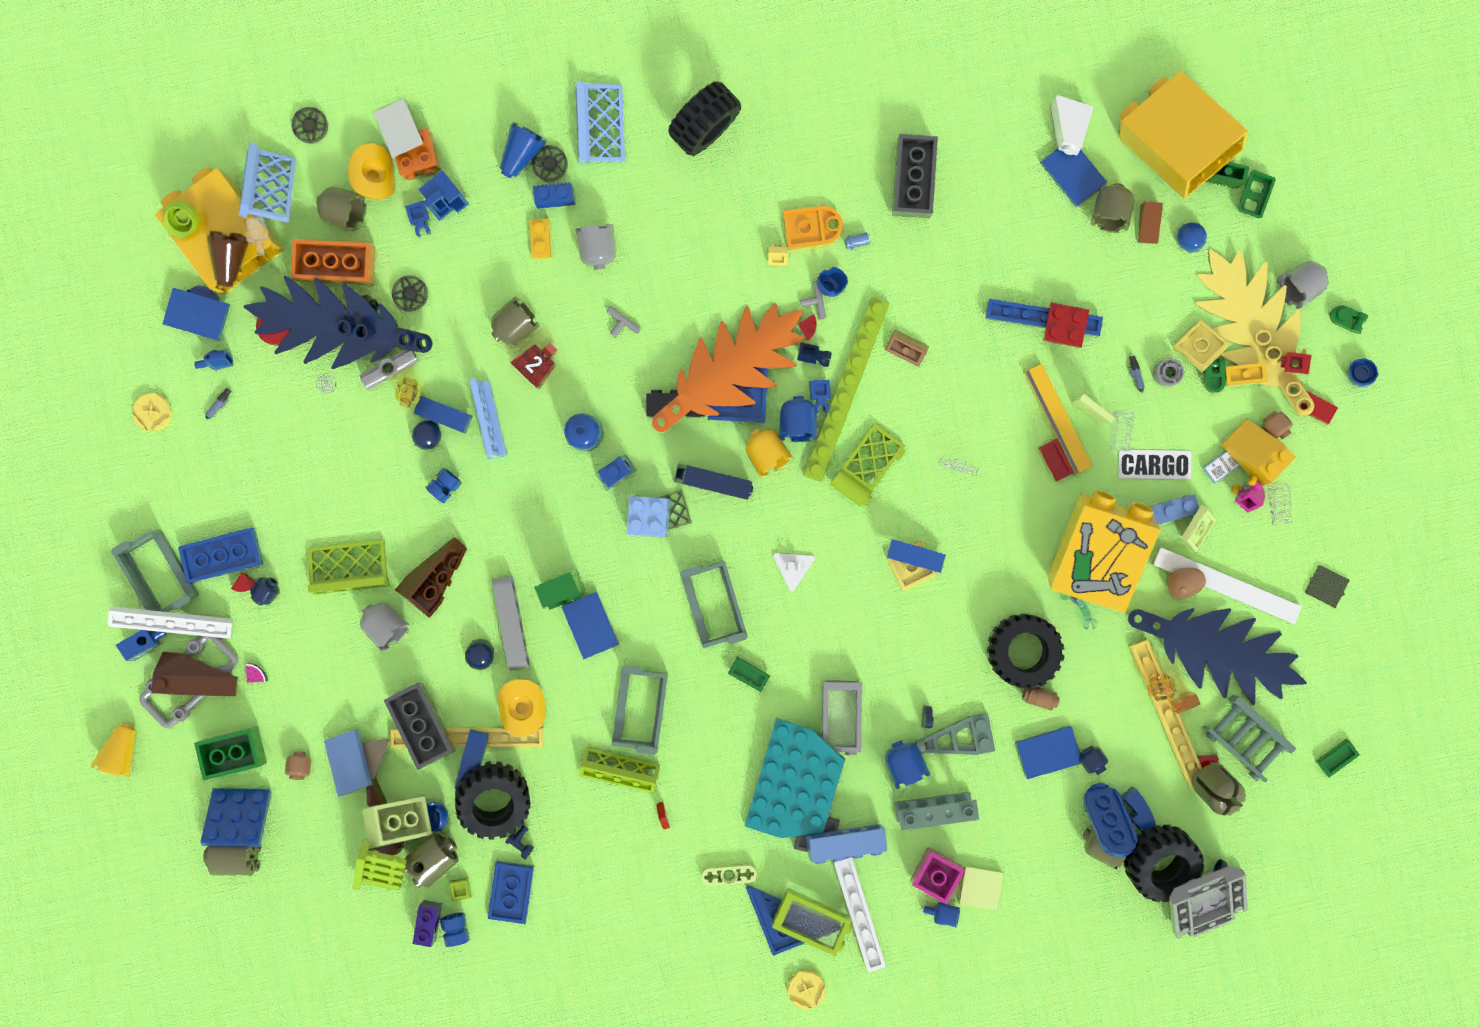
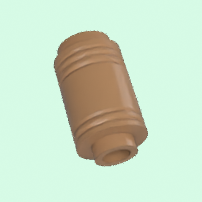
[1022,686,1060,711]

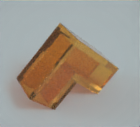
[1170,691,1201,714]

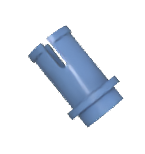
[844,232,870,250]

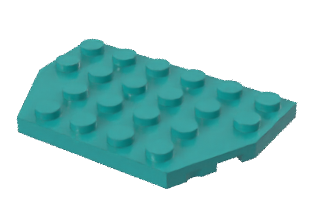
[744,718,845,838]

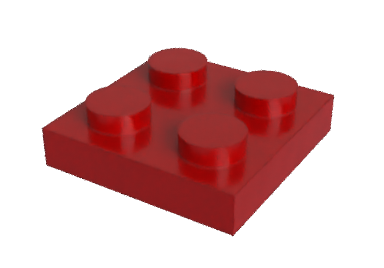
[1043,302,1089,348]

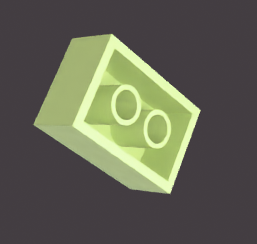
[362,796,432,849]

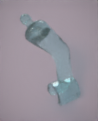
[1062,595,1098,630]

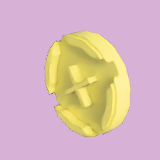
[132,393,172,431]
[787,969,826,1009]

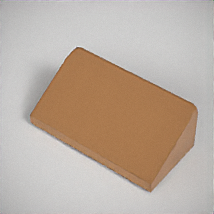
[885,330,929,367]

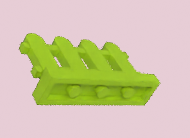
[352,840,407,890]

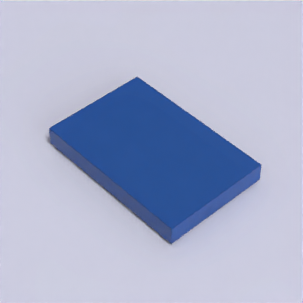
[1040,149,1107,207]
[162,288,230,341]
[562,592,619,660]
[1016,726,1081,779]
[488,861,534,924]

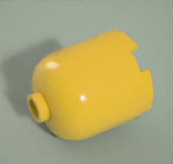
[745,428,793,478]

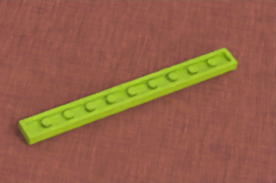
[804,297,890,482]

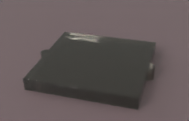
[1305,565,1350,608]

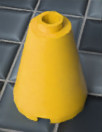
[90,723,137,778]

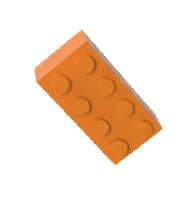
[291,239,376,285]

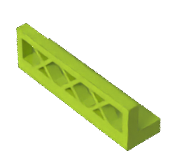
[579,747,661,793]

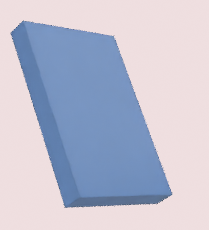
[324,729,372,797]

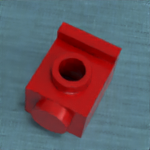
[1280,352,1312,375]

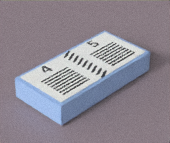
[1202,451,1240,483]

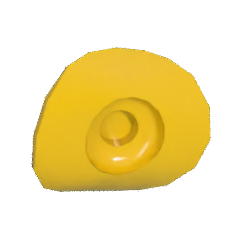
[348,143,395,200]
[498,679,546,737]

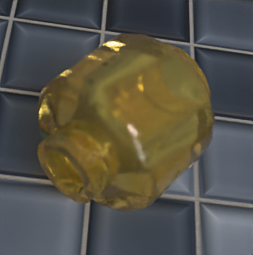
[394,378,422,407]
[1147,674,1177,701]

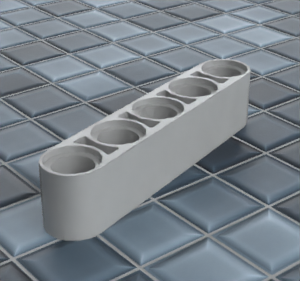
[492,575,530,671]

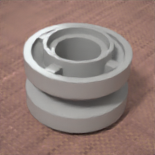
[1153,358,1184,387]

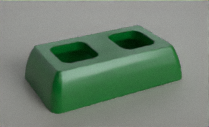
[1238,170,1276,218]

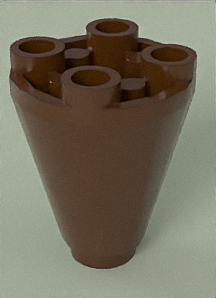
[207,231,249,287]

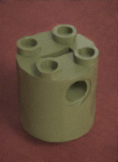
[404,832,459,888]
[203,844,262,876]

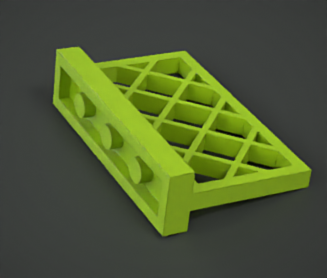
[308,540,390,595]

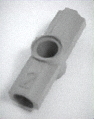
[359,349,419,390]

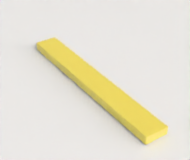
[1128,638,1202,787]
[390,727,544,748]

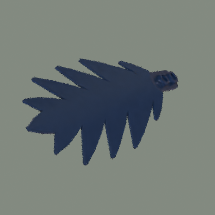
[243,276,433,369]
[1128,608,1307,705]

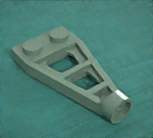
[915,713,995,755]

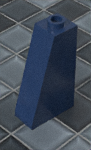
[674,464,753,500]

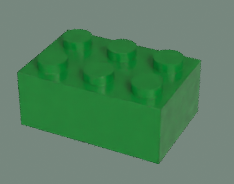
[534,570,586,610]
[194,726,267,780]

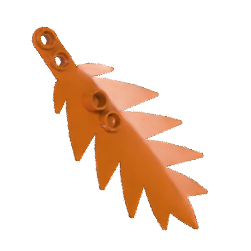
[652,303,805,432]

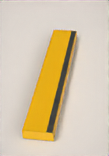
[1024,364,1093,475]

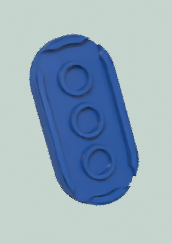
[1083,783,1138,857]

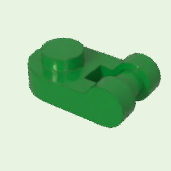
[1330,305,1368,334]
[1204,359,1226,393]

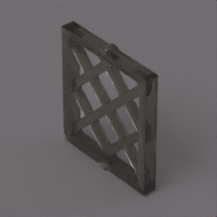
[656,490,692,530]

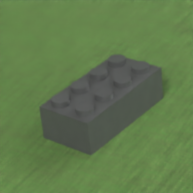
[892,134,938,218]
[384,682,456,770]

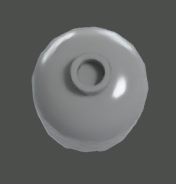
[575,224,616,270]
[1276,261,1329,309]
[360,603,410,652]

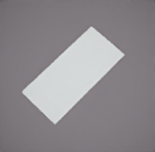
[374,99,423,158]

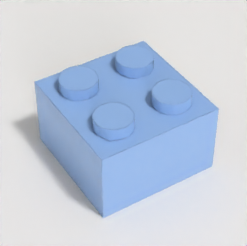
[627,496,671,537]

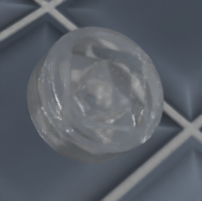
[316,374,337,394]

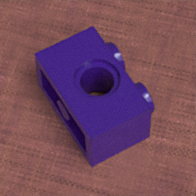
[412,900,442,947]

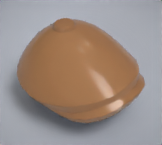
[1166,568,1206,599]

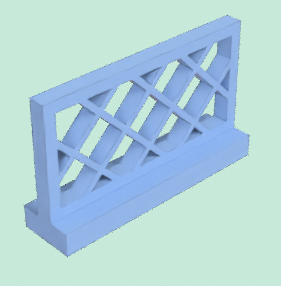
[575,82,625,164]
[238,143,296,222]
[470,378,507,459]

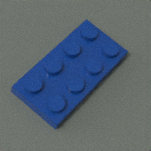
[178,527,264,584]

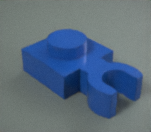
[405,201,431,238]
[809,379,831,413]

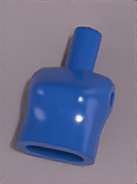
[194,349,233,371]
[923,902,960,928]

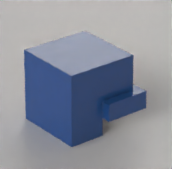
[418,170,469,221]

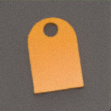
[783,206,843,250]

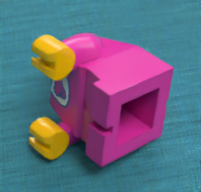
[1231,476,1265,513]

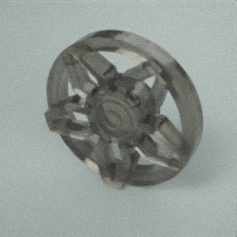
[291,107,328,144]
[532,145,568,182]
[392,275,428,312]

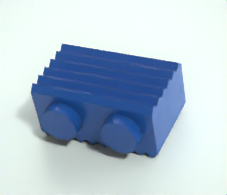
[533,182,575,209]

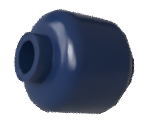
[250,577,280,606]
[1079,745,1108,775]

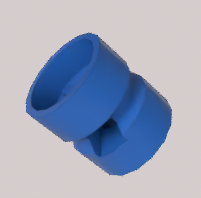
[425,467,462,504]
[440,912,470,947]

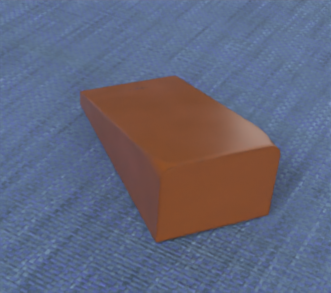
[1138,202,1163,244]

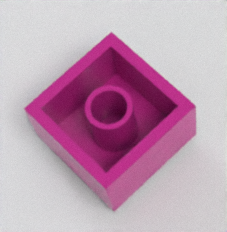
[910,847,965,904]

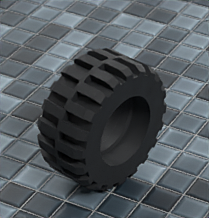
[668,81,741,156]
[987,614,1065,689]
[455,761,531,840]
[1123,824,1204,902]

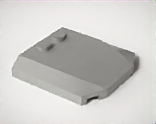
[1169,866,1248,939]

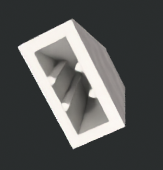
[1051,95,1093,156]

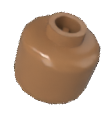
[1263,411,1293,440]
[285,751,312,780]

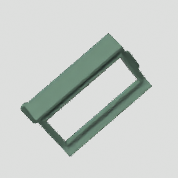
[111,529,199,612]
[680,561,748,648]
[612,665,668,755]

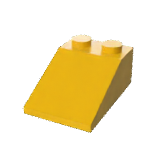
[1221,419,1296,486]

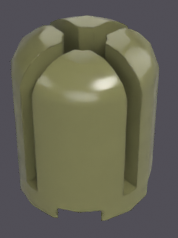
[1191,762,1246,816]

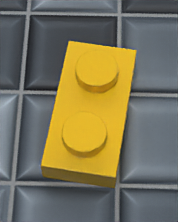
[530,219,552,259]
[1225,362,1267,386]

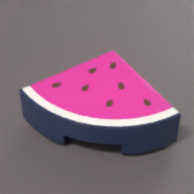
[246,663,268,683]

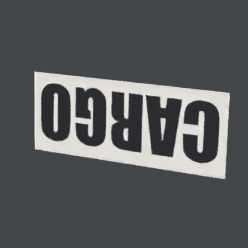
[1118,450,1191,479]

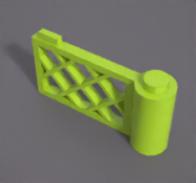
[830,423,906,507]

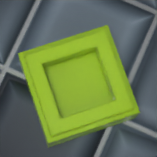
[449,878,472,901]

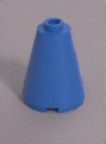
[499,121,546,178]

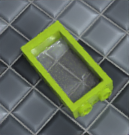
[772,888,853,957]

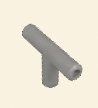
[800,281,826,319]
[607,306,641,337]

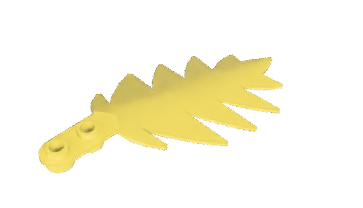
[1196,249,1314,416]

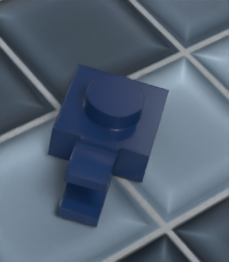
[797,342,832,367]

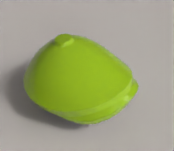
[163,200,199,239]

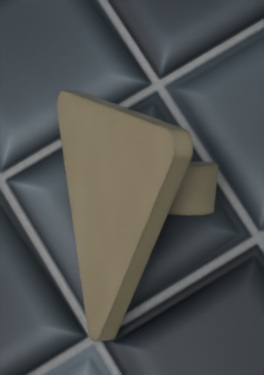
[362,738,389,779]

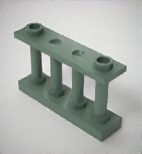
[1203,694,1297,783]
[894,792,979,830]

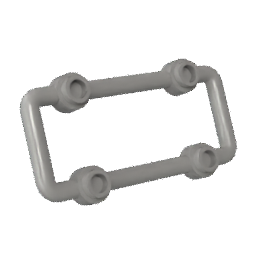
[139,636,238,728]

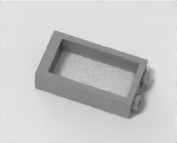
[822,680,862,755]

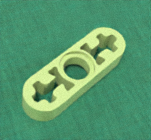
[701,864,757,886]

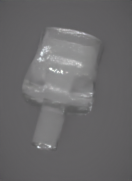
[244,217,270,255]

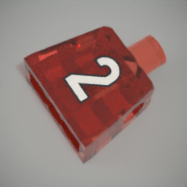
[510,342,558,389]

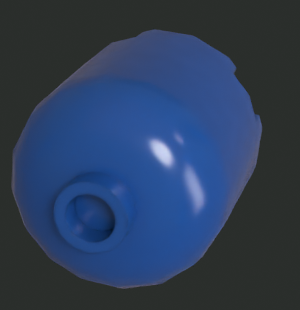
[779,396,817,442]
[564,413,604,452]
[884,740,931,789]

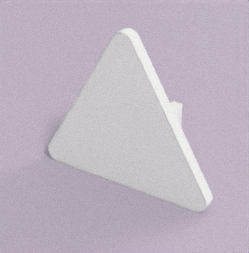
[773,553,815,591]

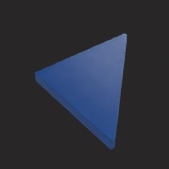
[746,885,841,956]

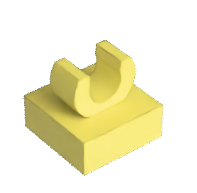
[768,243,788,266]

